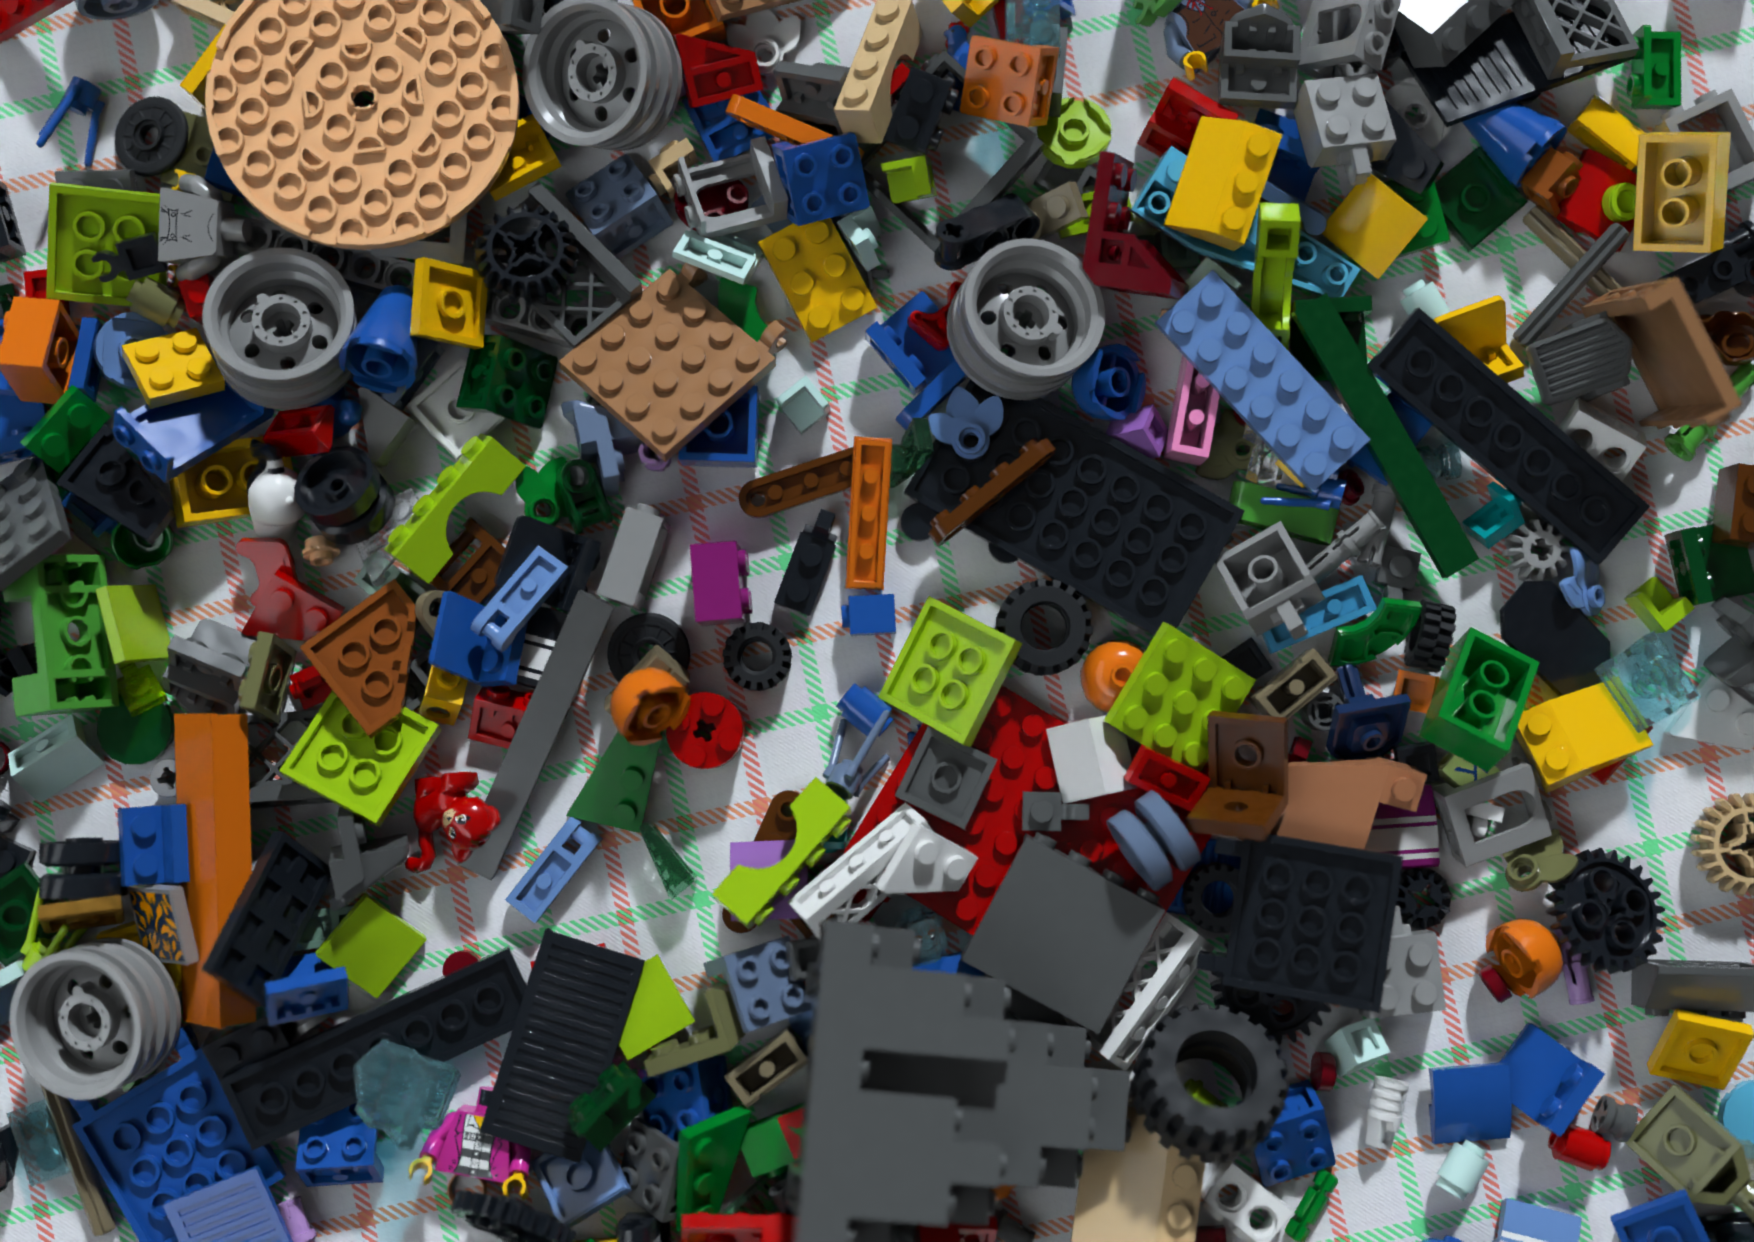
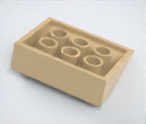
[1070,1106,1205,1242]

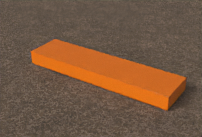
[845,436,892,590]

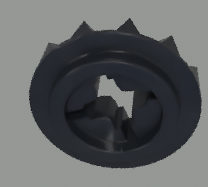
[1396,868,1453,929]

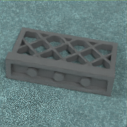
[1511,0,1639,80]
[472,182,643,349]
[247,709,333,809]

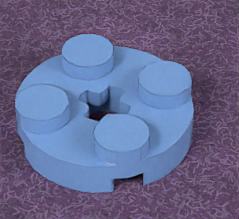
[93,312,169,389]

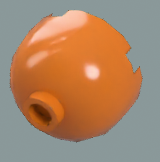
[1080,640,1145,713]
[610,667,691,746]
[1486,919,1563,999]

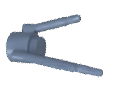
[822,710,890,800]

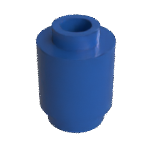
[836,683,894,737]

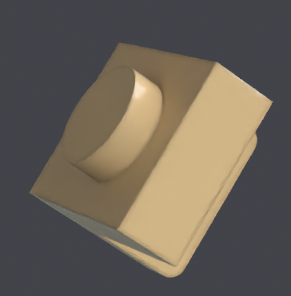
[648,137,699,202]

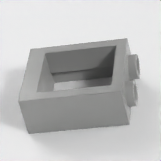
[1651,89,1754,193]
[596,503,671,611]

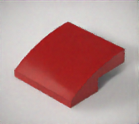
[1137,77,1239,157]
[1549,148,1637,252]

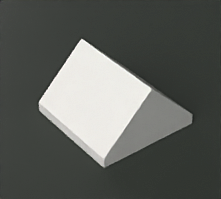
[1046,715,1138,804]

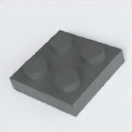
[895,726,997,830]

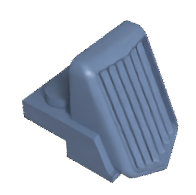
[561,400,645,497]

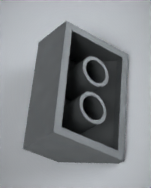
[1394,0,1517,68]
[1631,959,1754,1018]

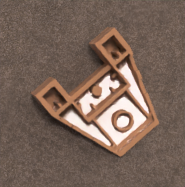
[1238,757,1427,849]

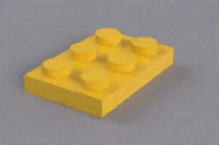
[758,218,878,343]

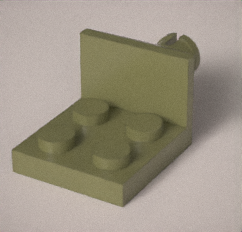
[644,982,748,1077]
[1625,1084,1754,1223]

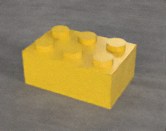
[1633,132,1731,253]

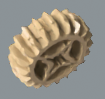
[1690,793,1754,896]

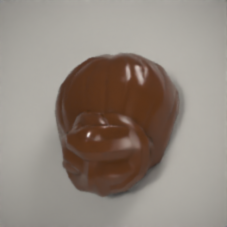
[1697,311,1754,366]

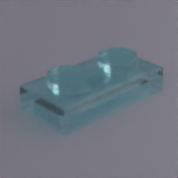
[6,1099,71,1187]

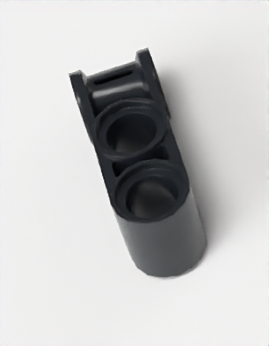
[934,193,1041,271]

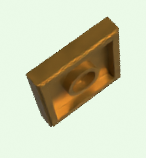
[37,895,125,934]

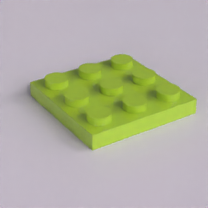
[46,182,169,306]
[878,596,1023,747]
[1103,622,1256,772]
[279,690,442,827]

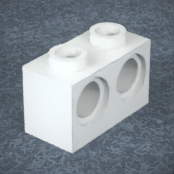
[1558,398,1647,481]
[1201,1161,1294,1242]

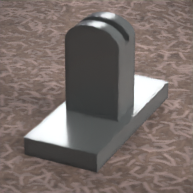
[866,269,890,293]

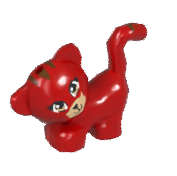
[405,772,501,873]

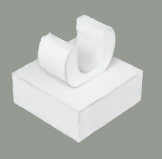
[1464,802,1505,838]

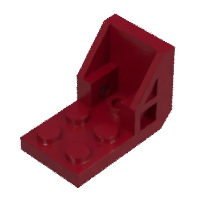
[1082,151,1189,300]

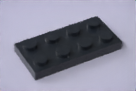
[201,831,331,1007]

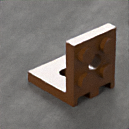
[1187,711,1288,841]

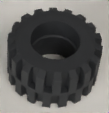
[995,578,1093,676]

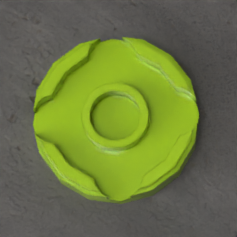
[1037,97,1111,169]

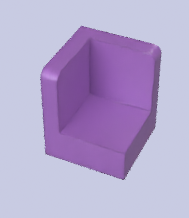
[1106,404,1168,458]

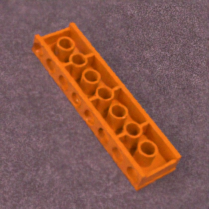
[174,713,256,1029]

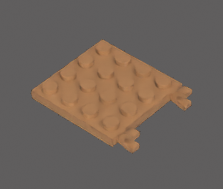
[559,262,787,462]

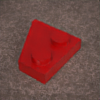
[672,33,764,108]
[241,570,346,641]

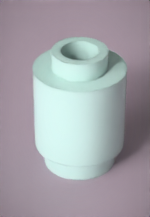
[1399,279,1451,319]
[1436,1139,1490,1201]

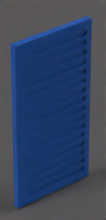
[163,1165,293,1242]

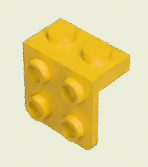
[1433,295,1524,383]

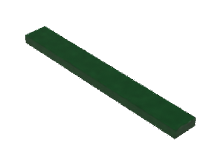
[1291,293,1479,578]

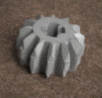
[1502,519,1570,581]

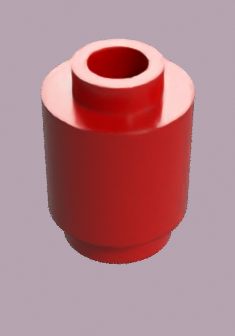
[1548,1123,1611,1171]

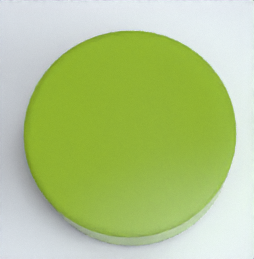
[1602,183,1636,222]

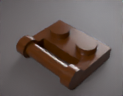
[430,517,505,605]

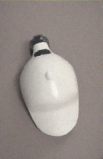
[246,439,305,543]

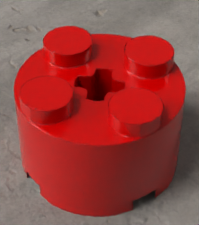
[666,692,745,769]

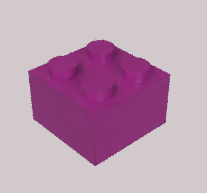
[690,541,753,626]

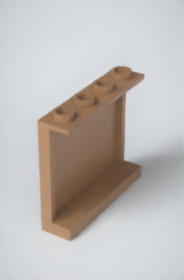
[1580,277,1743,429]

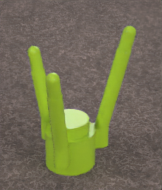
[20,887,88,972]

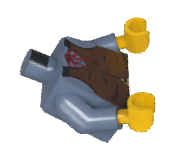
[1164,0,1280,81]

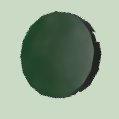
[97,690,175,765]

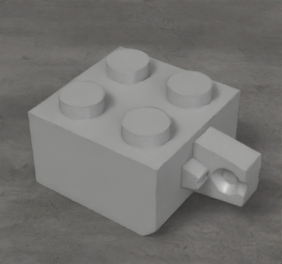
[1293,73,1397,186]
[1215,521,1325,640]
[1359,905,1446,1019]

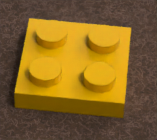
[410,257,487,349]
[122,328,225,409]
[1647,1009,1754,1090]

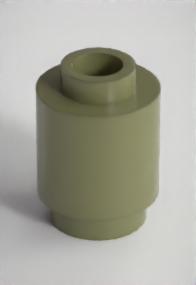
[126,277,186,328]

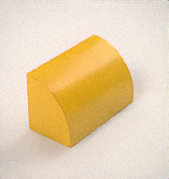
[1567,94,1646,170]

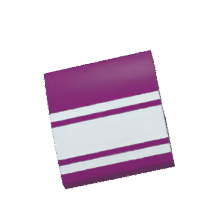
[1365,785,1440,869]

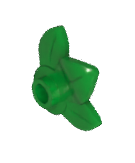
[515,457,580,526]

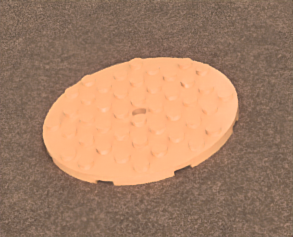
[205,0,520,250]

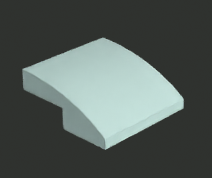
[672,229,764,285]

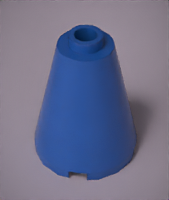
[1462,102,1568,188]
[338,285,418,393]

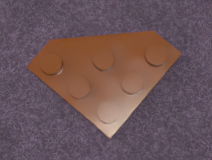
[300,579,418,739]

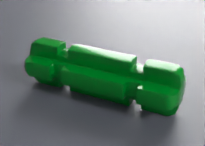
[1285,1169,1338,1242]

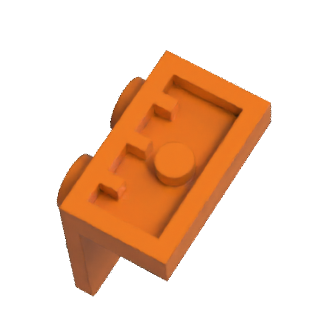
[960,35,1059,127]

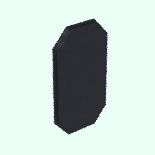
[1500,580,1611,697]

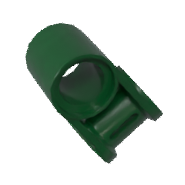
[556,459,613,535]

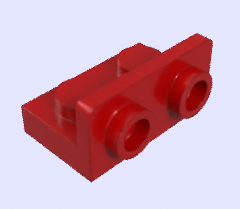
[468,685,533,749]

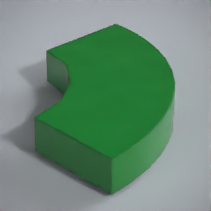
[718,276,775,356]
[1328,597,1423,667]

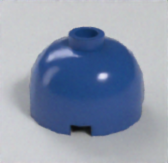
[1071,344,1146,421]

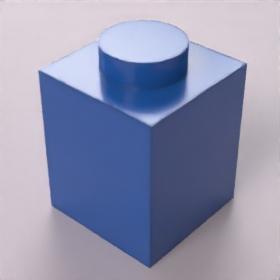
[841,594,896,636]

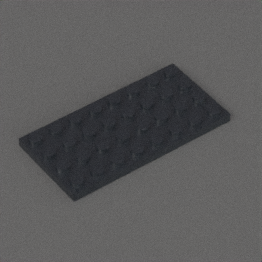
[904,379,1244,636]

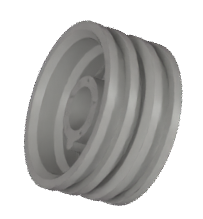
[522,0,682,151]
[946,239,1105,400]
[203,247,359,410]
[10,937,181,1100]

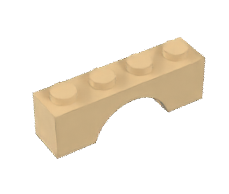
[834,0,923,144]

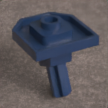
[1326,664,1411,760]

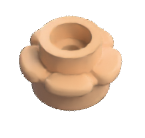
[302,535,340,566]

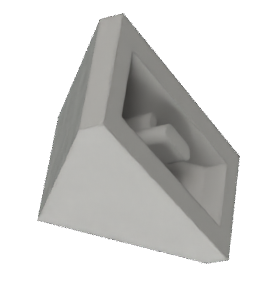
[358,387,417,467]

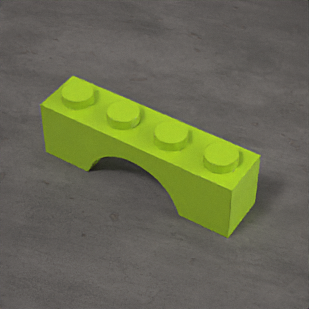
[1250,202,1301,350]
[384,433,526,584]
[712,776,852,930]

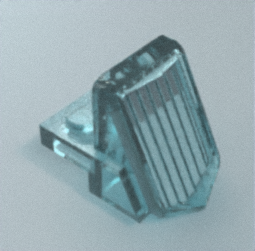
[353,1039,461,1150]

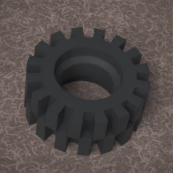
[1404,599,1456,673]
[722,622,792,691]

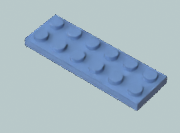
[1155,270,1370,493]

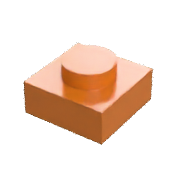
[1394,669,1439,714]

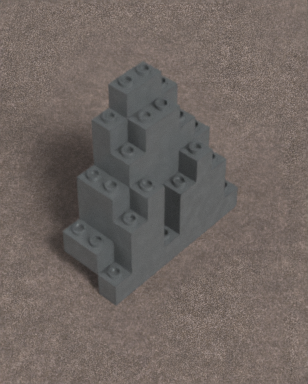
[785,920,1134,1242]

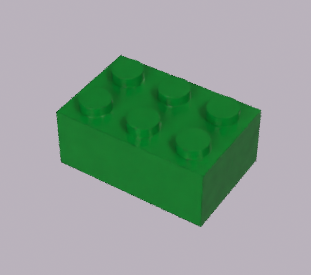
[1419,627,1540,772]

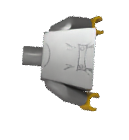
[158,169,252,287]

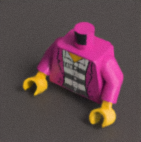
[409,1086,532,1201]

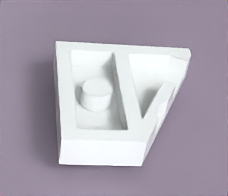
[1664,674,1754,750]
[876,822,978,894]

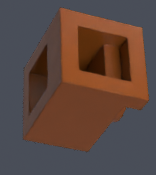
[1520,147,1583,217]

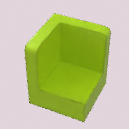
[881,155,937,204]
[1624,577,1695,634]

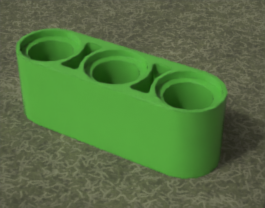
[1228,481,1340,546]

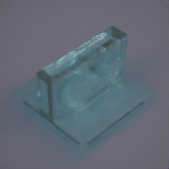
[1005,0,1061,58]
[1594,631,1701,734]

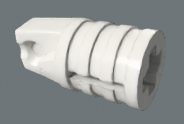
[1366,1075,1409,1149]

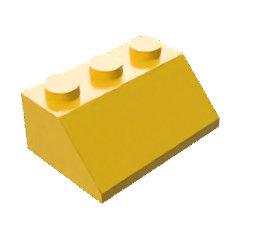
[1163,116,1282,251]

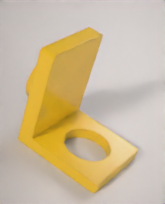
[418,665,468,726]

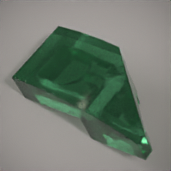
[890,418,934,488]

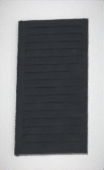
[1401,0,1634,127]
[479,928,645,1163]

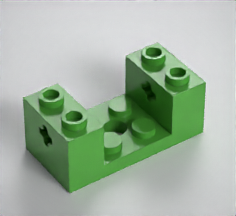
[3,554,120,717]

